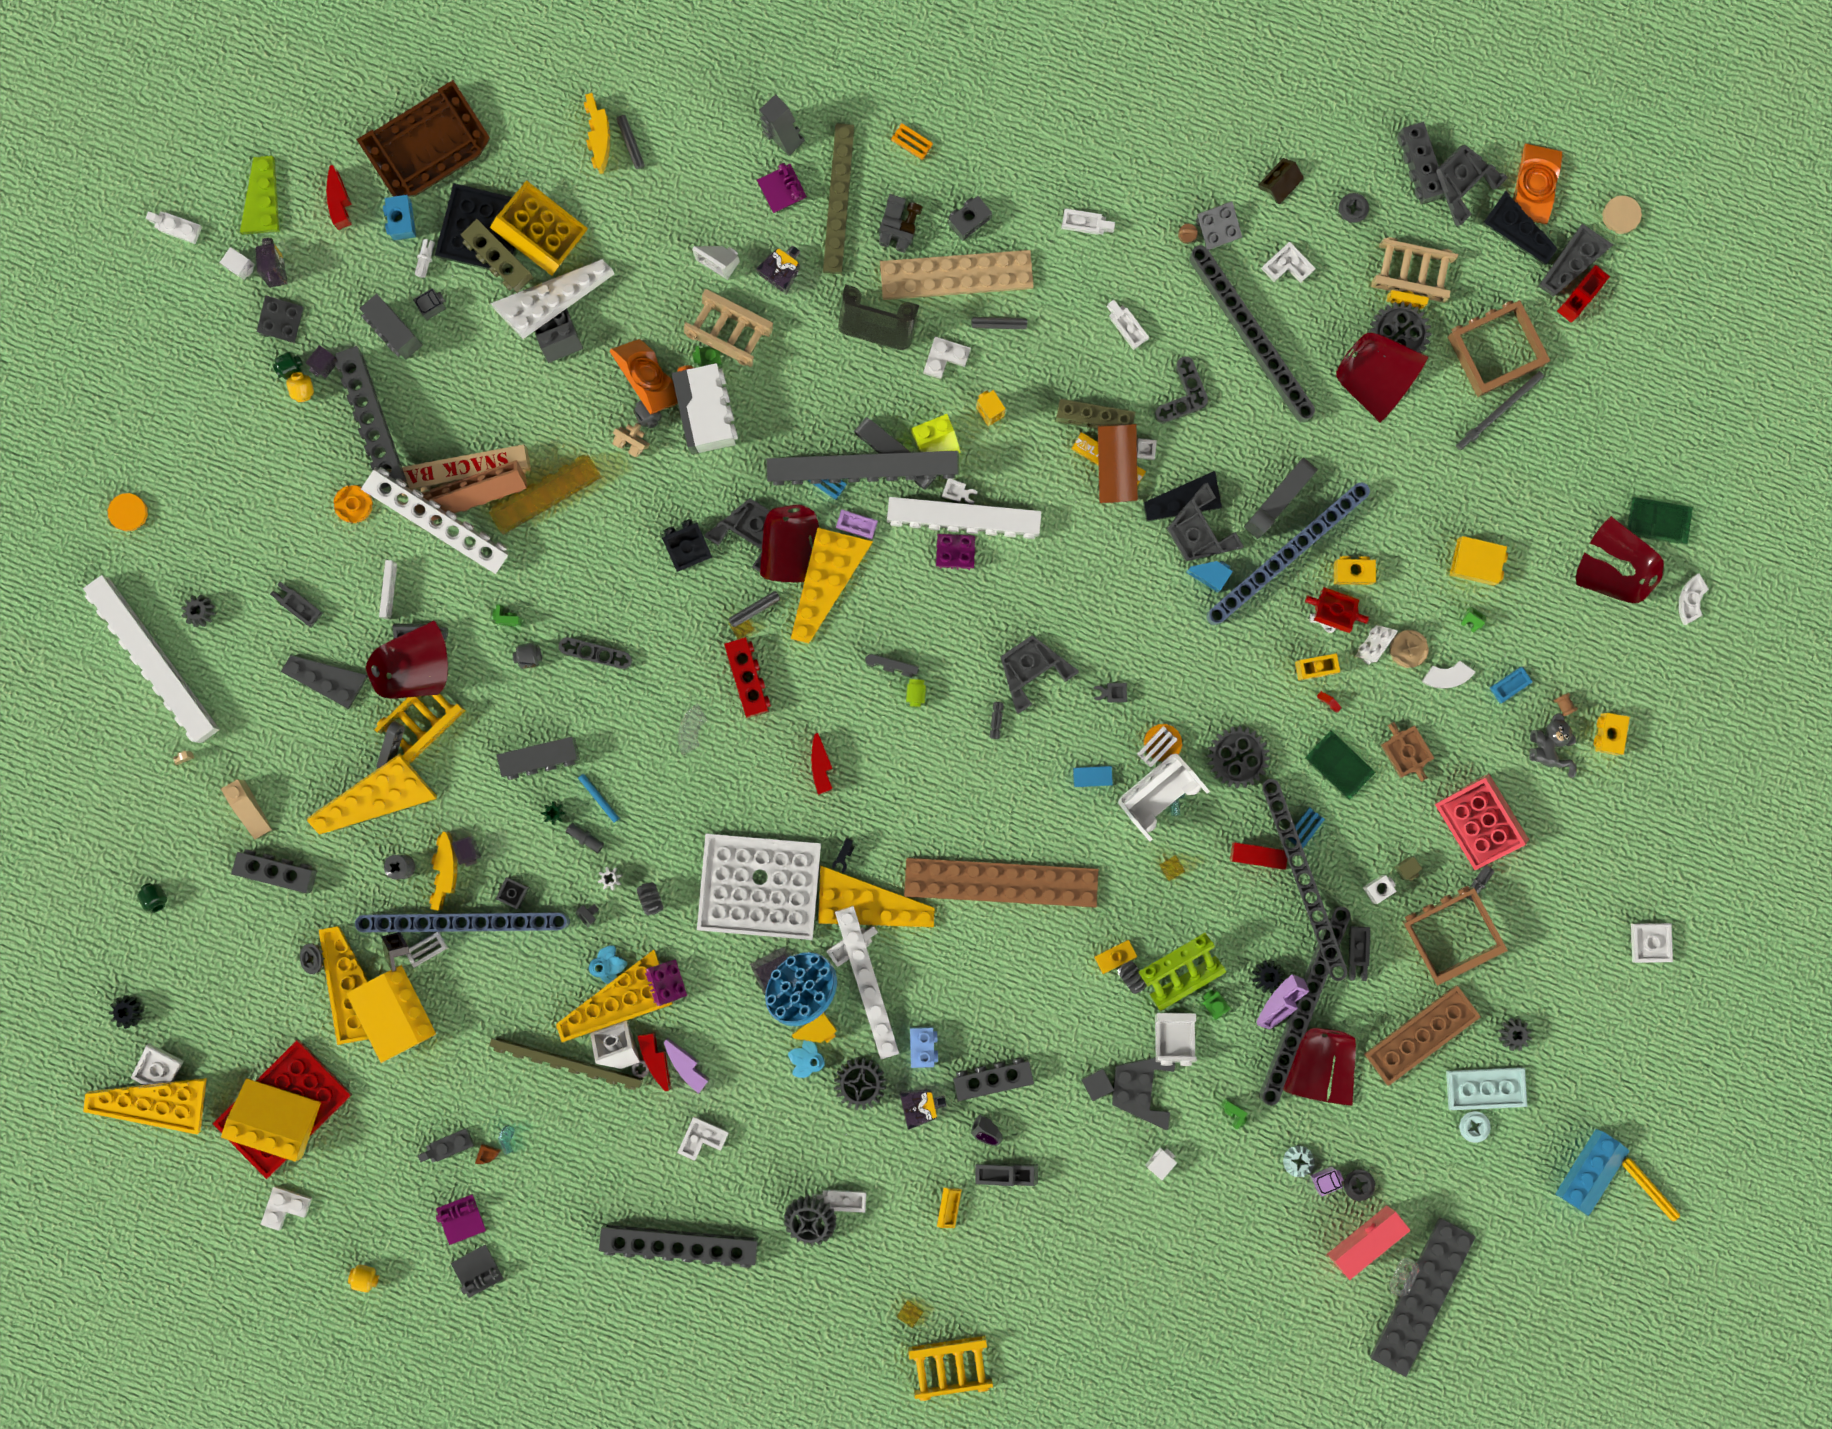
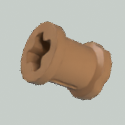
[1553,692,1578,716]

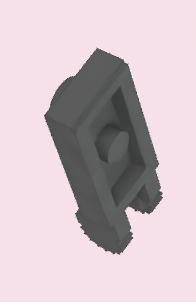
[270,581,323,628]
[1348,926,1370,981]

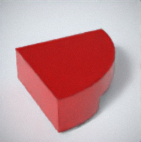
[1317,691,1342,713]

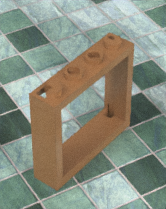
[1448,300,1551,397]
[1402,886,1508,986]

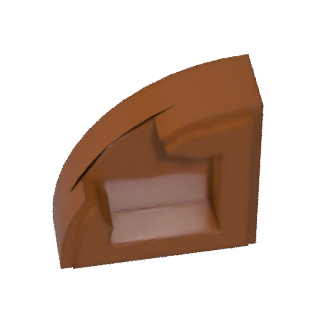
[475,1144,501,1164]

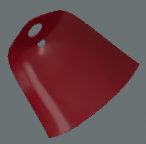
[1336,333,1428,423]
[760,505,819,583]
[1575,516,1664,603]
[366,621,448,699]
[1283,1028,1356,1106]

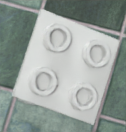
[1355,625,1398,665]

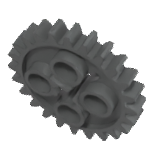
[1368,302,1432,357]
[1206,726,1270,789]

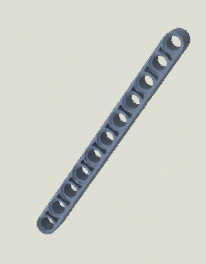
[1206,482,1370,625]
[355,912,570,932]

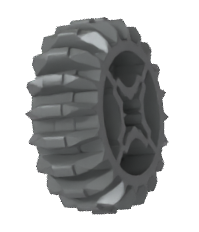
[834,1057,886,1110]
[784,1194,837,1247]

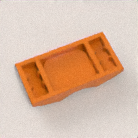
[1513,144,1562,224]
[609,339,678,415]

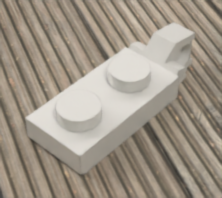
[1061,209,1115,235]
[146,211,202,244]
[1106,300,1149,350]
[826,925,878,967]
[812,1190,866,1213]

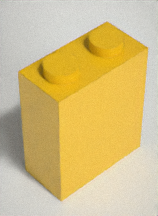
[1449,536,1508,586]

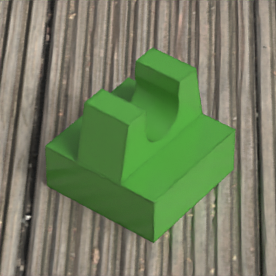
[1461,606,1486,633]

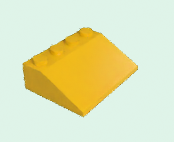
[490,180,588,276]
[346,965,436,1063]
[221,1078,321,1162]

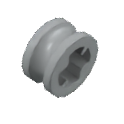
[632,1059,649,1078]

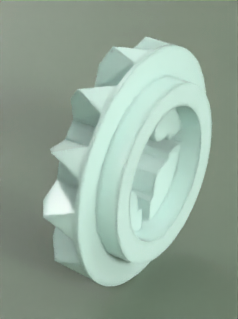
[1458,1111,1491,1143]
[1283,1146,1315,1177]

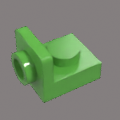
[692,346,722,367]
[493,604,522,627]
[1201,989,1231,1020]
[1221,1099,1248,1130]

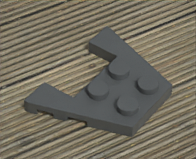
[1436,145,1508,226]
[1166,483,1244,561]
[704,498,782,572]
[1000,635,1079,714]
[1112,1057,1175,1130]

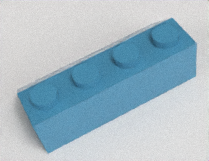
[1555,1129,1629,1216]

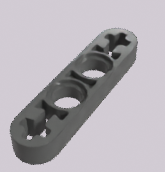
[559,637,632,670]

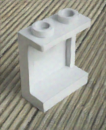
[1155,1013,1197,1066]

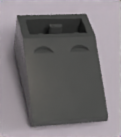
[534,308,583,363]

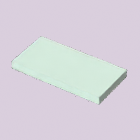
[1446,1067,1527,1110]

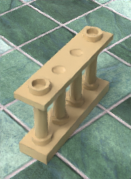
[1371,237,1458,303]
[684,289,773,367]

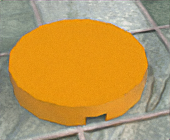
[333,485,373,523]
[108,493,148,532]
[1143,724,1182,762]

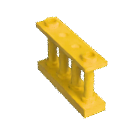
[374,694,466,764]
[908,1335,993,1401]

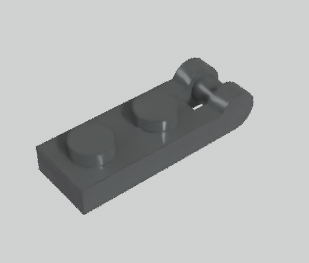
[865,654,919,678]

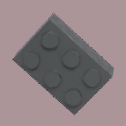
[359,293,423,360]

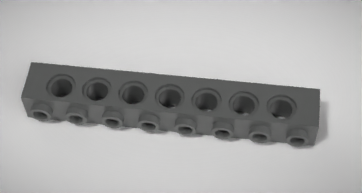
[335,346,409,492]
[599,1224,759,1268]

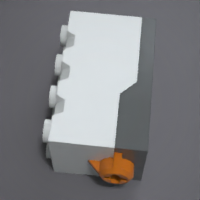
[672,363,738,455]

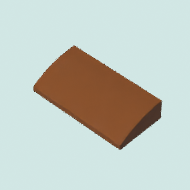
[1098,424,1138,503]

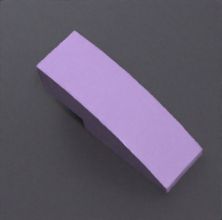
[1257,974,1310,1030]
[664,1038,709,1094]

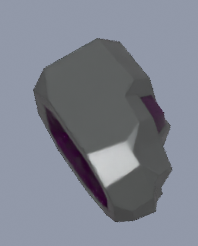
[970,1114,1003,1146]

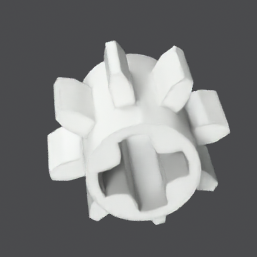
[598,867,622,890]

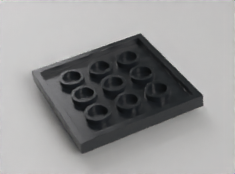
[435,183,516,274]

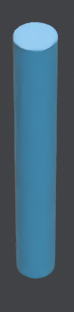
[578,774,620,823]

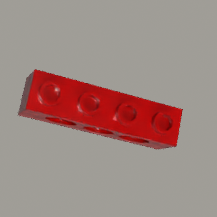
[724,637,771,718]

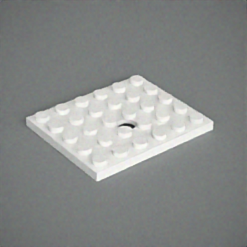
[697,834,821,940]

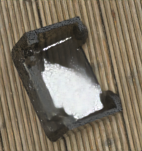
[838,284,919,350]

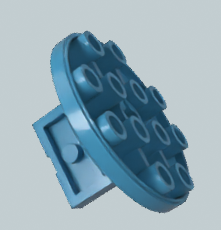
[765,952,837,1026]

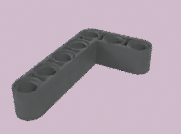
[1244,457,1318,539]

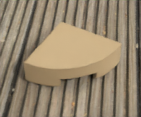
[173,750,194,765]

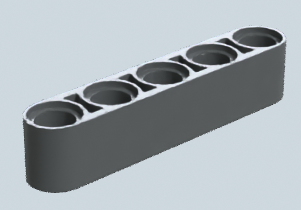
[854,417,937,490]

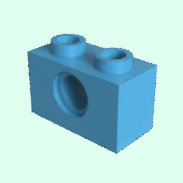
[383,195,416,240]

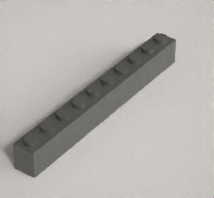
[766,451,960,486]

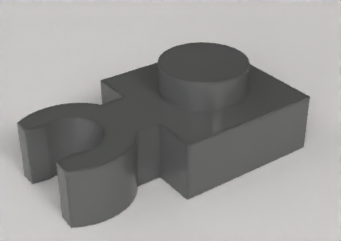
[1094,683,1127,703]

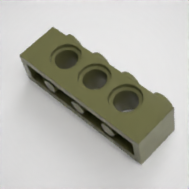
[460,219,533,293]
[1055,399,1135,429]

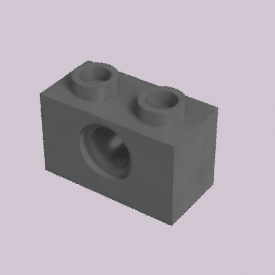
[948,196,992,241]

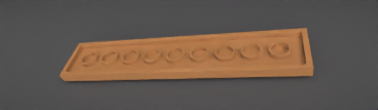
[904,858,1099,907]

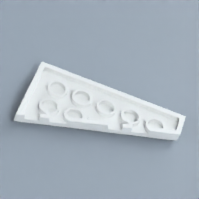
[491,260,614,339]

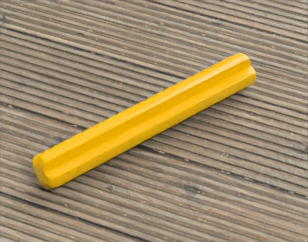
[1622,1157,1680,1221]

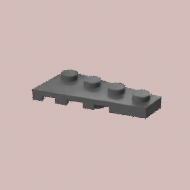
[1538,224,1613,297]
[281,655,368,709]

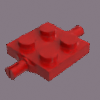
[1305,587,1369,633]

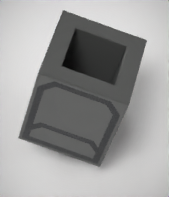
[413,288,446,320]

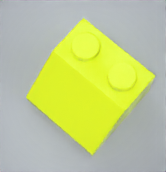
[912,414,961,454]

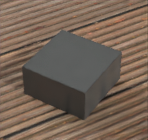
[496,877,530,909]
[1081,1068,1114,1101]

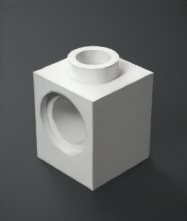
[219,247,255,280]
[1362,875,1397,904]
[1145,1147,1177,1180]

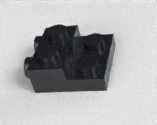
[661,519,712,572]

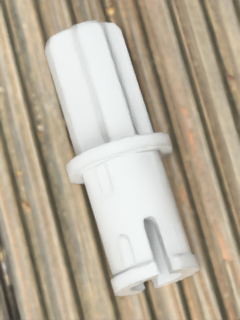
[415,239,435,278]

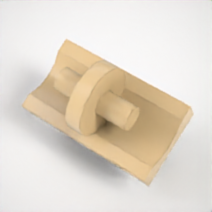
[613,423,650,457]

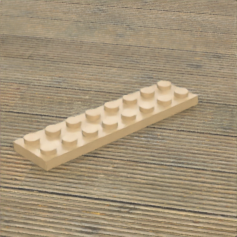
[880,250,1033,300]

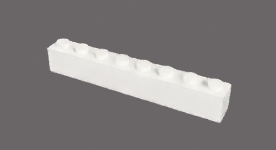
[887,497,1041,539]

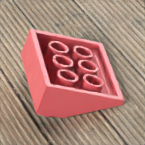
[1435,773,1529,870]

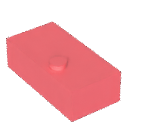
[1327,1205,1411,1280]

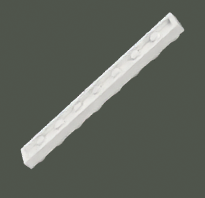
[835,906,899,1059]

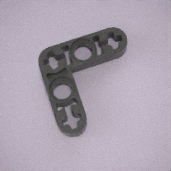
[1155,356,1208,423]

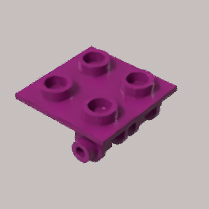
[757,163,807,213]
[936,534,975,570]
[645,959,687,1006]
[436,1194,486,1245]

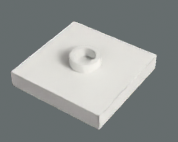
[1631,923,1673,963]
[131,1043,184,1085]

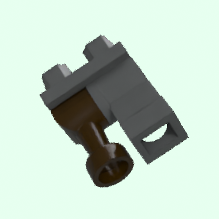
[879,194,923,253]

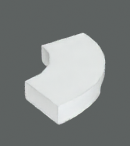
[1678,573,1709,625]
[1421,661,1475,689]

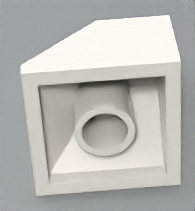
[692,246,740,280]
[590,1020,640,1069]

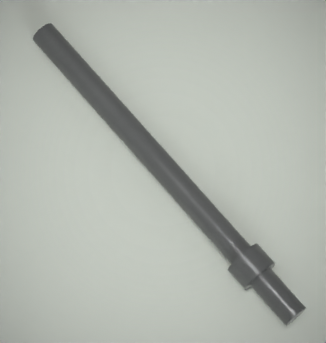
[1456,371,1544,451]

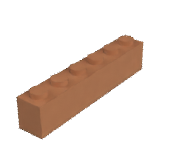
[415,460,527,521]

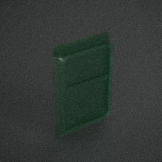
[1627,497,1693,545]
[1305,730,1376,800]

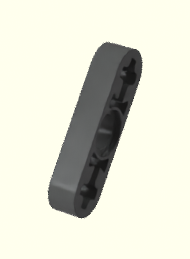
[376,721,405,769]

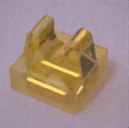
[1158,855,1185,881]

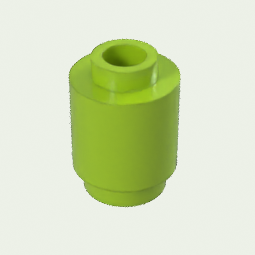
[906,679,926,707]

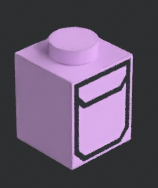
[1310,1166,1344,1196]

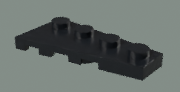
[1482,191,1558,265]
[1143,471,1222,522]

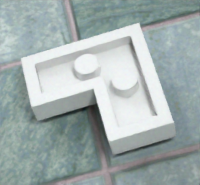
[1261,242,1316,283]
[923,337,971,379]
[677,1116,729,1161]
[260,1186,312,1231]

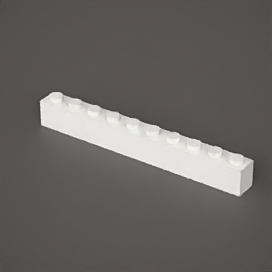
[83,575,220,743]

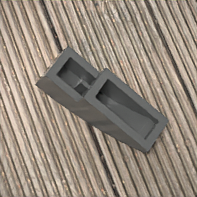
[975,1163,1038,1186]

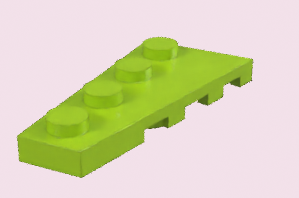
[240,156,280,235]

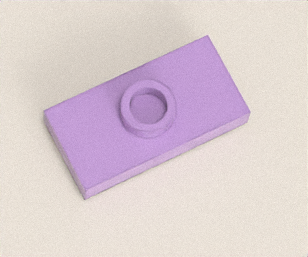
[836,510,878,539]

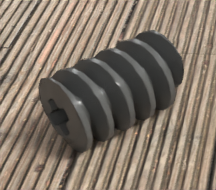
[384,855,415,880]

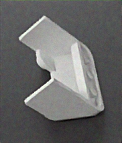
[1118,754,1210,841]

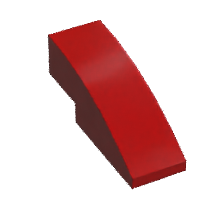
[326,165,352,230]
[1557,265,1610,323]
[811,733,833,795]
[1230,842,1287,870]
[638,1032,671,1092]

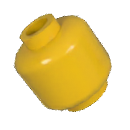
[286,372,314,402]
[348,1264,379,1293]

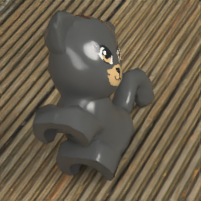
[1529,713,1577,778]

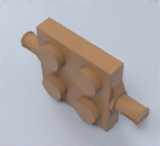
[1381,721,1435,782]

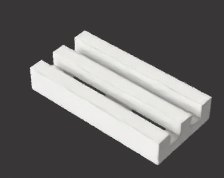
[1137,726,1178,767]
[406,932,449,968]

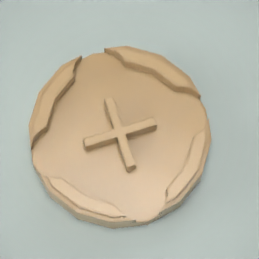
[1602,195,1642,234]
[1389,630,1429,668]

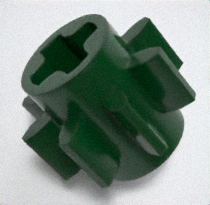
[541,801,567,825]

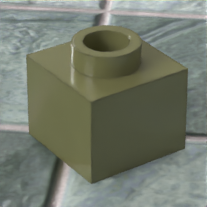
[1394,856,1422,881]

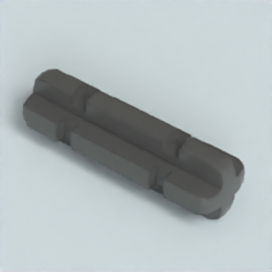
[990,702,1004,739]

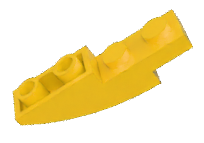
[583,93,610,174]
[429,831,458,911]

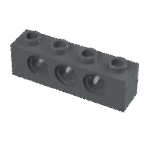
[231,849,317,893]
[953,1057,1034,1101]

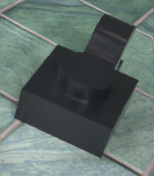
[832,838,855,873]

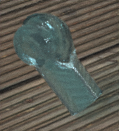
[1170,793,1185,816]
[498,1125,515,1155]

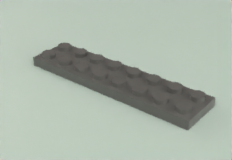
[1370,1217,1476,1377]

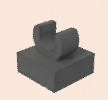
[575,904,599,928]

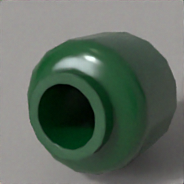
[273,352,303,380]
[137,883,167,913]

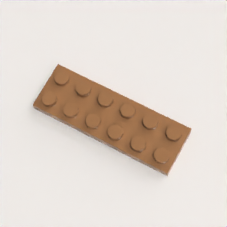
[1364,985,1481,1086]

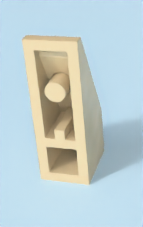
[221,779,272,840]

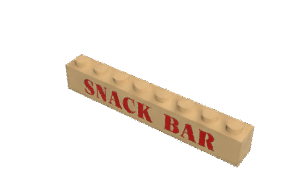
[387,444,531,496]

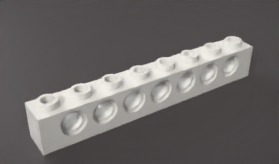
[361,467,509,574]

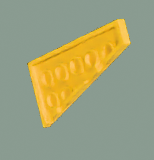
[791,528,873,644]
[307,754,437,835]
[818,865,935,927]
[319,926,368,1045]
[556,949,673,1042]
[83,1078,207,1135]

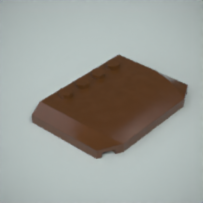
[356,80,490,197]

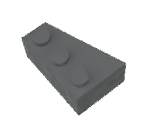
[759,94,805,156]

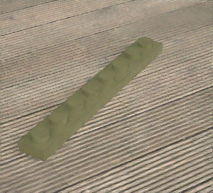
[823,123,855,274]
[489,1037,643,1090]

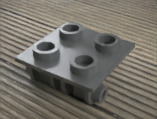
[1196,201,1242,250]
[256,295,303,343]
[451,1244,504,1298]

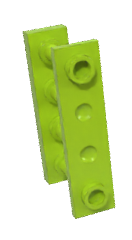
[1138,933,1226,1011]

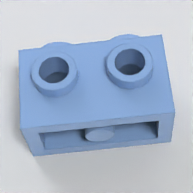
[910,1026,938,1068]

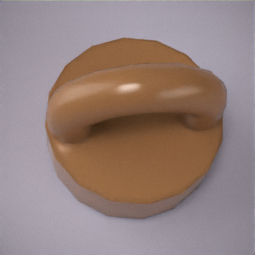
[1178,224,1198,244]

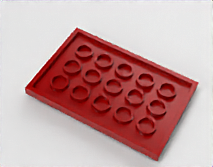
[213,1040,353,1179]

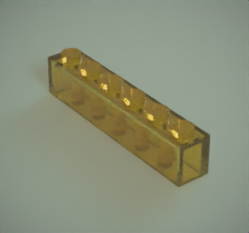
[489,455,603,535]

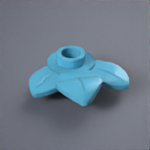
[589,945,628,984]
[788,1040,825,1078]

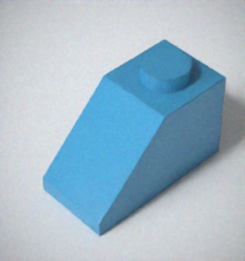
[1186,561,1233,593]

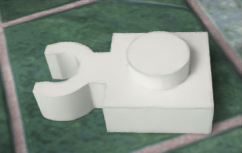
[942,479,977,505]

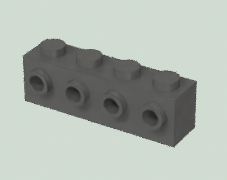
[1397,122,1445,205]
[497,737,580,780]

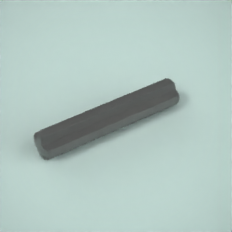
[616,115,645,169]
[971,317,1027,329]
[729,591,780,627]

